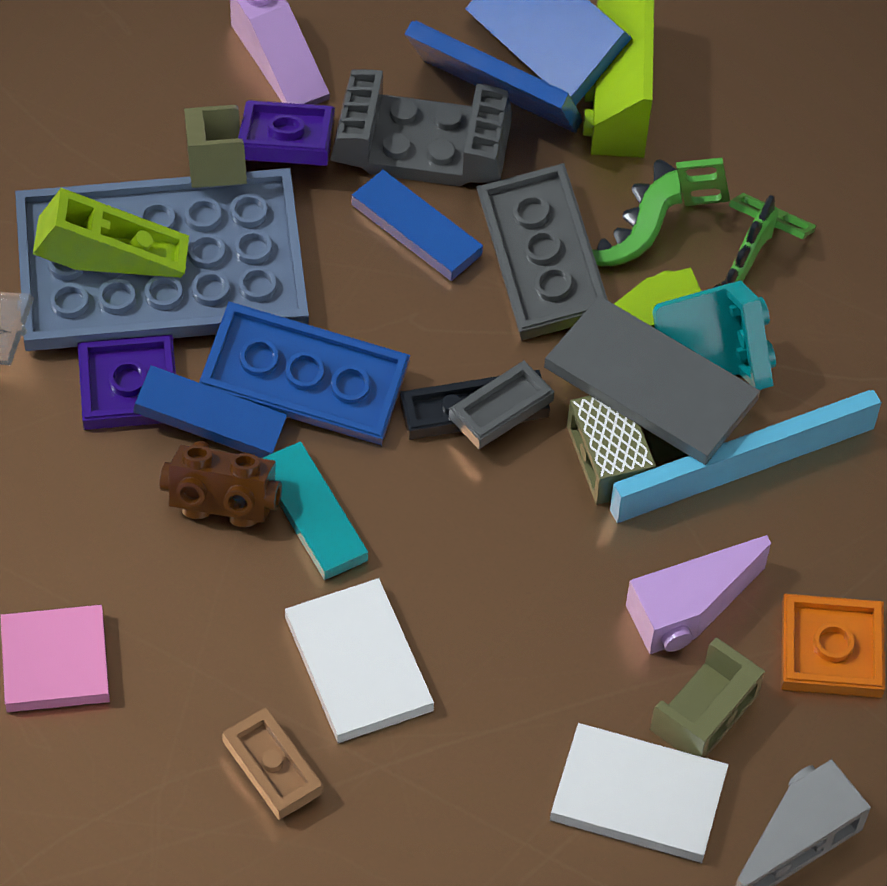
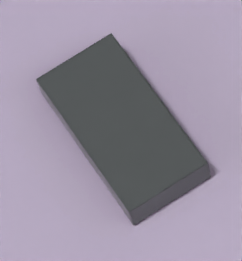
[449,360,555,449]

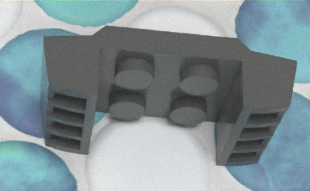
[330,69,513,187]

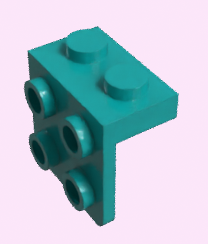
[653,280,776,390]

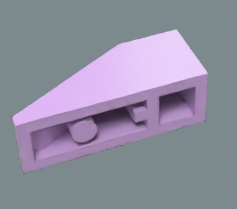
[230,0,330,105]
[626,535,771,654]

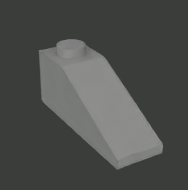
[736,759,871,886]

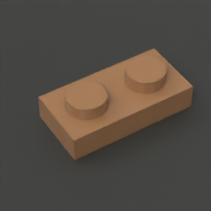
[222,707,323,820]

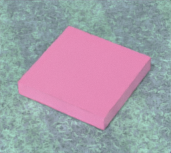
[0,605,110,712]

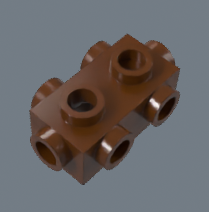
[160,441,282,527]

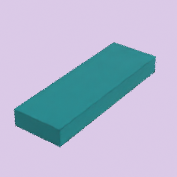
[263,441,368,580]

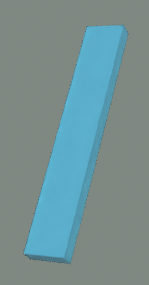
[610,390,882,523]

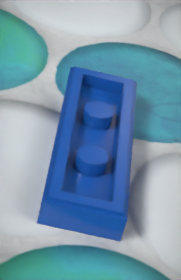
[352,170,483,281]
[133,365,287,458]

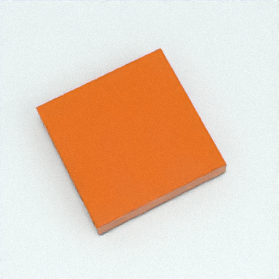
[781,594,885,698]

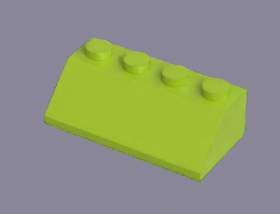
[583,0,654,158]

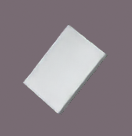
[285,578,434,743]
[550,723,728,863]

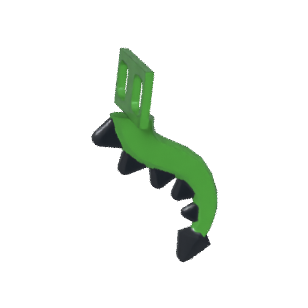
[592,157,730,266]
[713,193,817,288]

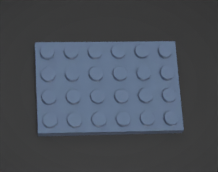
[15,168,309,351]

